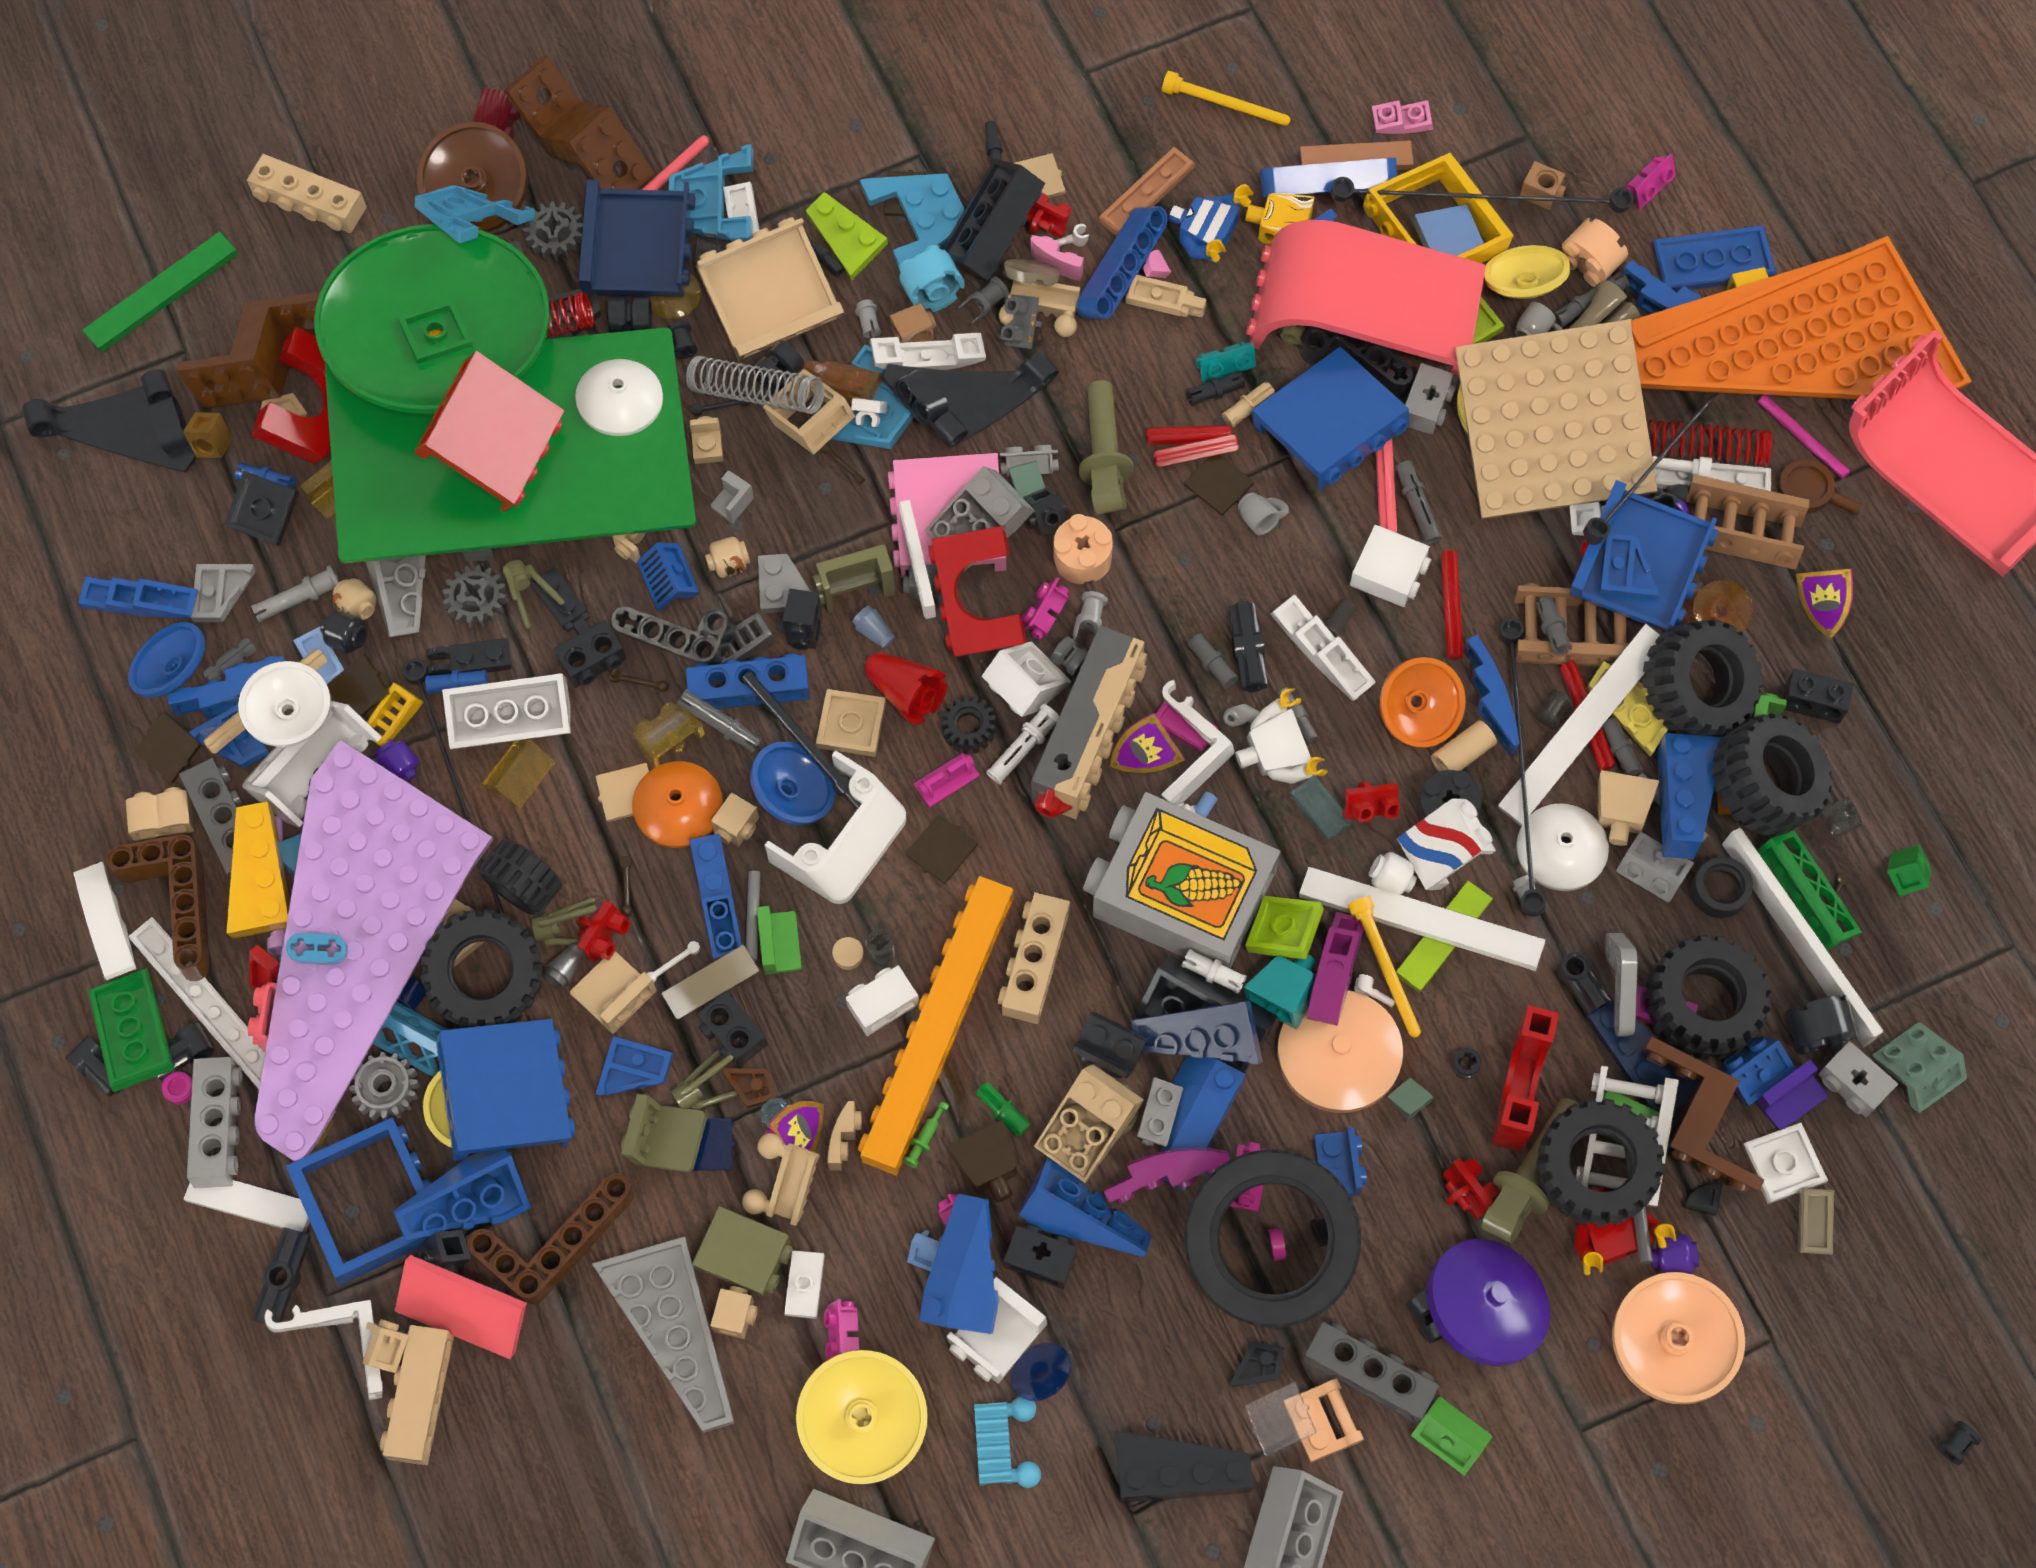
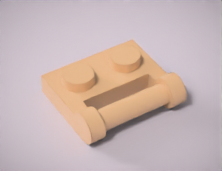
[1283,1379,1364,1463]

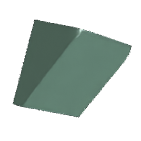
[1009,461,1045,498]
[1387,1078,1433,1121]

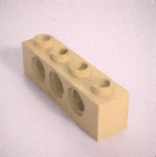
[998,892,1070,1024]

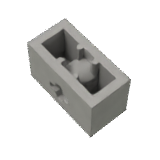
[1405,363,1456,435]
[1818,1041,1898,1118]

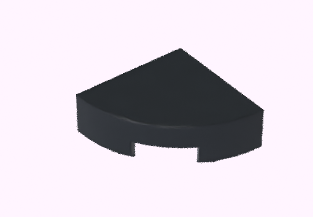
[1684,1183,1723,1216]

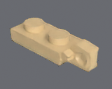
[1126,275,1206,317]

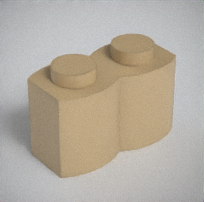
[126,787,194,841]

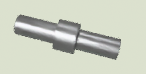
[1278,687,1318,743]

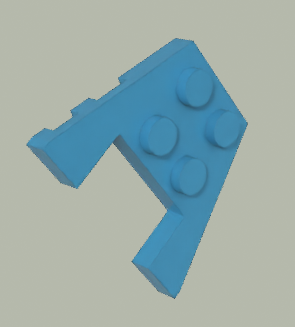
[669,144,753,242]
[860,174,965,267]
[414,185,535,243]
[812,344,914,449]

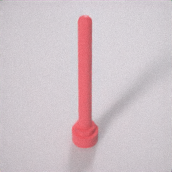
[641,135,709,190]

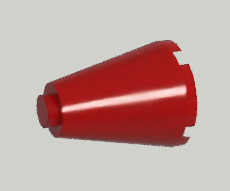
[865,651,948,725]

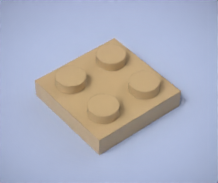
[816,689,886,757]

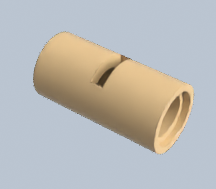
[1431,720,1497,772]

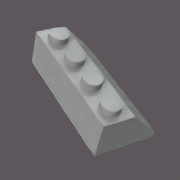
[1244,1466,1343,1568]
[786,1489,935,1568]

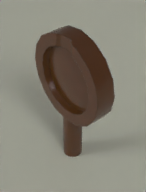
[1777,459,1862,515]

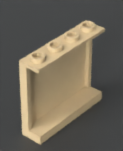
[696,217,844,361]

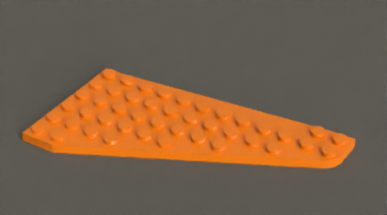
[1628,236,1972,399]

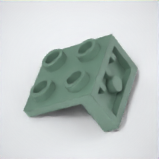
[1873,1022,1967,1113]

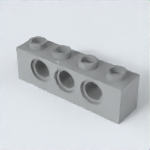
[187,1057,243,1188]

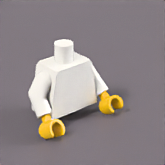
[1235,688,1327,784]

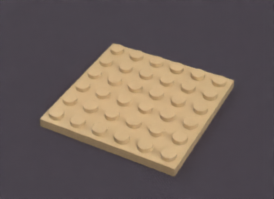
[1455,319,1658,520]

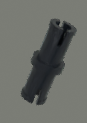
[1186,371,1245,407]

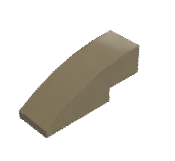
[661,944,759,1019]

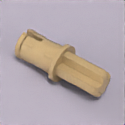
[1222,382,1275,428]

